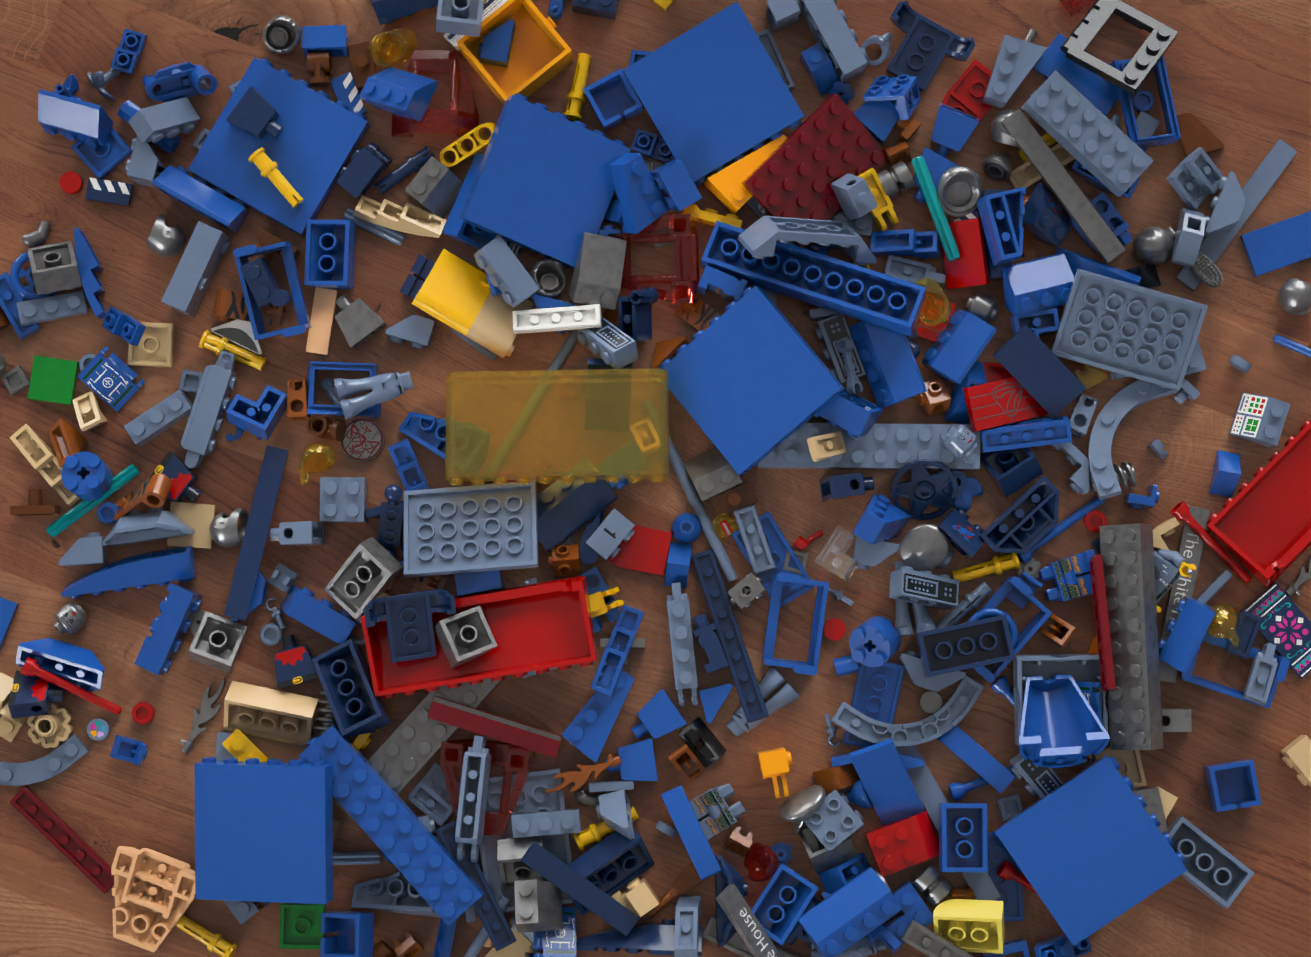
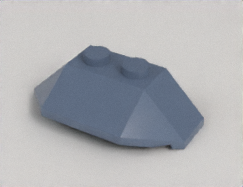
[102,507,195,547]

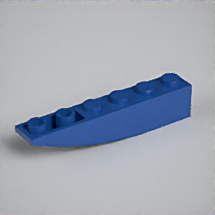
[61,546,197,599]

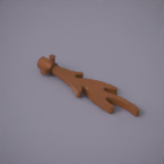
[545,754,622,793]

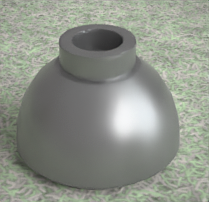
[982,151,1012,181]

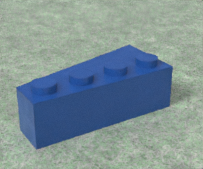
[134,583,202,675]
[561,670,635,763]

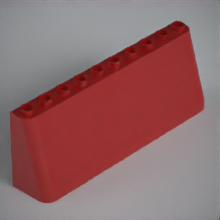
[1207,420,1311,587]
[360,576,597,699]

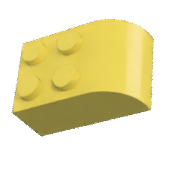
[933,899,1005,954]

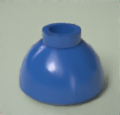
[671,513,702,544]
[847,779,873,809]

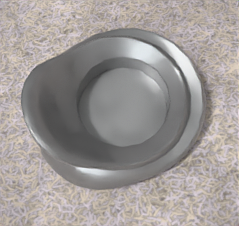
[937,166,982,217]
[899,524,949,571]
[779,785,826,833]

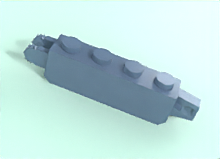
[181,351,237,469]
[667,582,698,707]
[455,736,492,863]

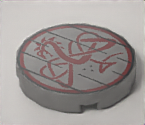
[340,418,384,462]

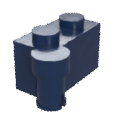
[336,142,393,199]
[240,257,291,307]
[618,287,658,342]

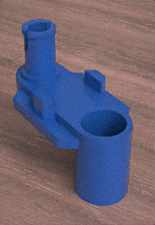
[142,61,217,103]

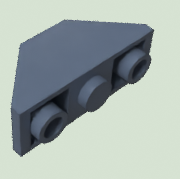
[1203,171,1247,237]
[1171,207,1206,268]
[899,650,966,692]

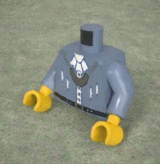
[1154,549,1196,613]

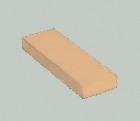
[305,287,338,356]

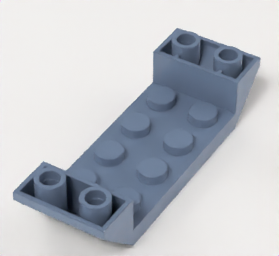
[738,216,877,265]

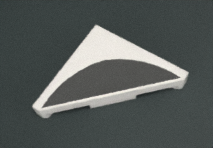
[211,319,263,355]

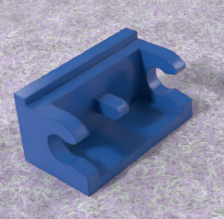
[302,25,349,58]

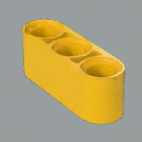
[440,122,496,167]

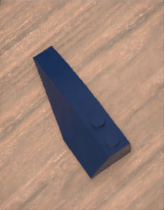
[576,918,702,956]

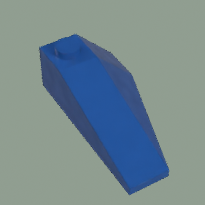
[1056,246,1142,285]
[398,412,491,478]

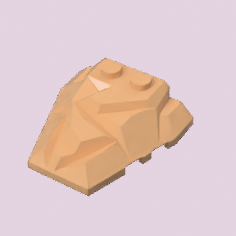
[111,846,196,953]

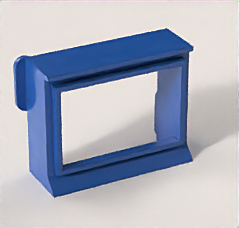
[307,361,381,419]

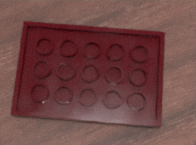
[742,93,889,248]

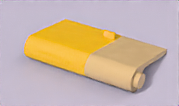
[411,249,534,358]

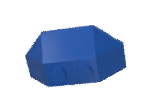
[16,638,105,692]

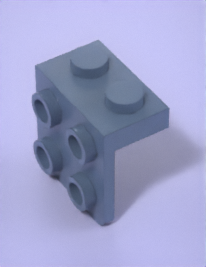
[804,789,864,851]

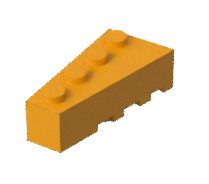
[703,135,787,214]

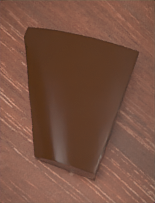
[1177,113,1225,158]

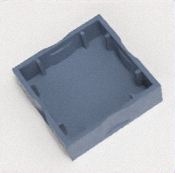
[1013,653,1108,746]

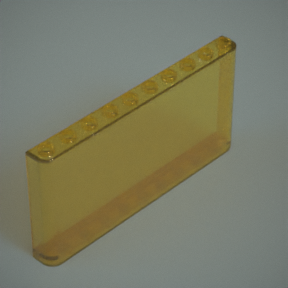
[445,369,669,485]

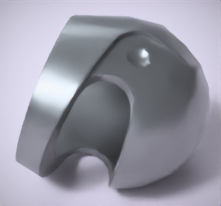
[991,109,1018,147]
[146,214,185,257]
[1278,278,1311,315]
[209,508,249,548]

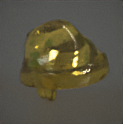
[298,442,336,486]
[1207,603,1239,647]

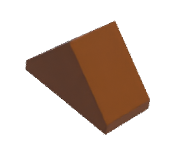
[1037,614,1077,647]
[668,743,706,784]
[813,763,860,793]

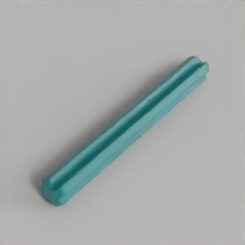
[911,156,960,261]
[46,464,140,537]

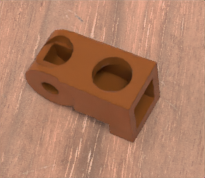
[287,379,310,421]

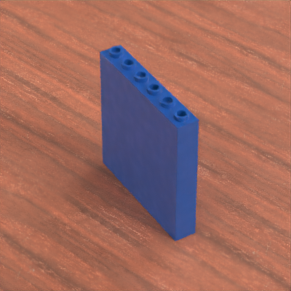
[623,2,804,187]
[188,57,370,238]
[459,93,631,270]
[656,286,845,475]
[995,754,1188,946]
[194,757,333,904]

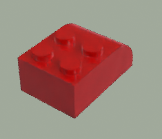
[864,809,939,877]

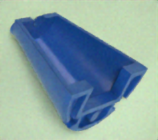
[1019,674,1110,768]

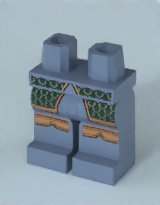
[689,783,746,840]

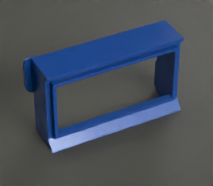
[1109,55,1181,152]
[233,241,311,340]
[762,572,829,675]
[974,576,1052,682]
[1180,632,1290,709]

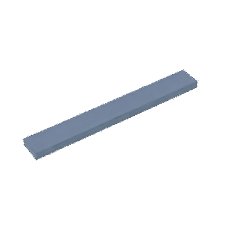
[1175,139,1297,291]
[896,745,1001,901]

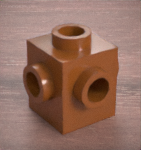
[917,378,951,416]
[548,544,581,577]

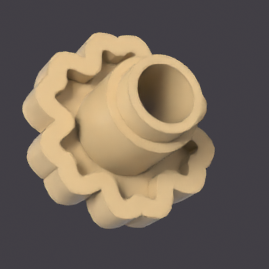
[27,703,73,748]

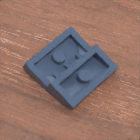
[1166,147,1223,210]
[407,761,461,826]

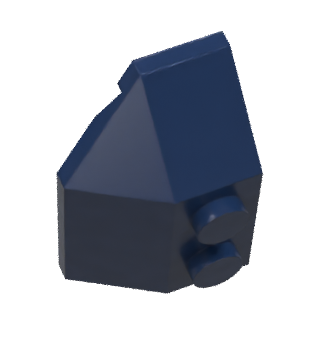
[979,475,1060,554]
[715,855,748,947]

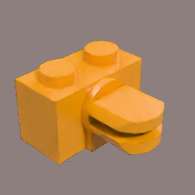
[757,747,793,799]

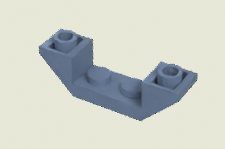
[1028,442,1090,495]
[674,896,702,957]

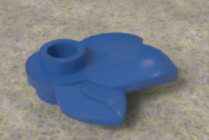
[942,470,983,512]

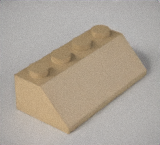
[223,681,319,747]

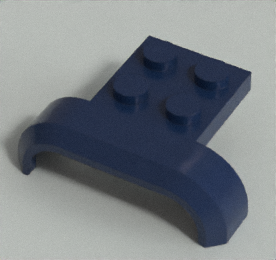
[886,1,975,92]
[364,590,456,663]

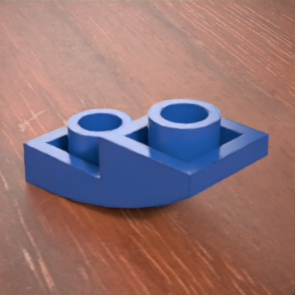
[110,29,148,74]
[630,129,675,163]
[102,306,146,346]

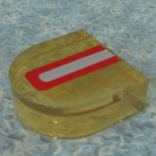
[713,513,739,540]

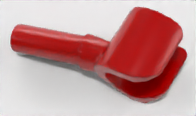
[793,530,824,551]

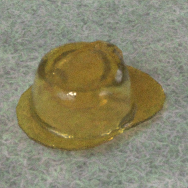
[367,28,417,67]
[915,278,952,327]

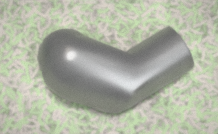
[22,220,51,247]
[575,789,606,808]

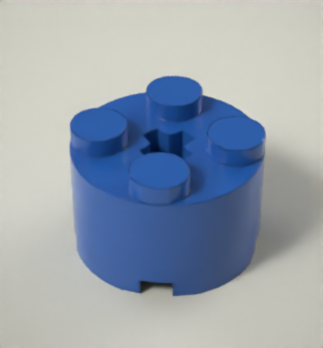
[61,452,113,501]
[849,616,901,667]

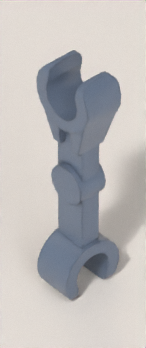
[837,339,863,395]

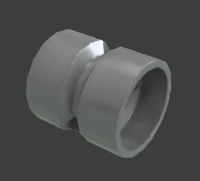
[877,161,915,199]
[910,863,953,906]

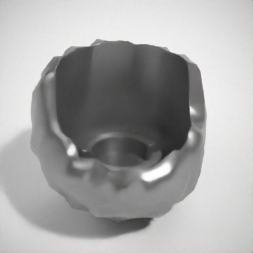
[262,15,302,54]
[1133,226,1174,265]
[529,259,567,298]

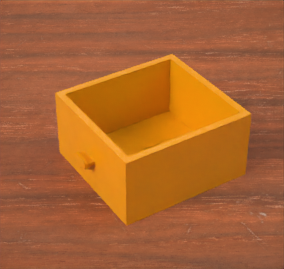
[457,0,573,105]

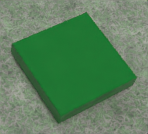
[27,355,79,405]
[279,903,326,949]

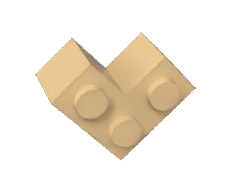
[611,877,659,917]

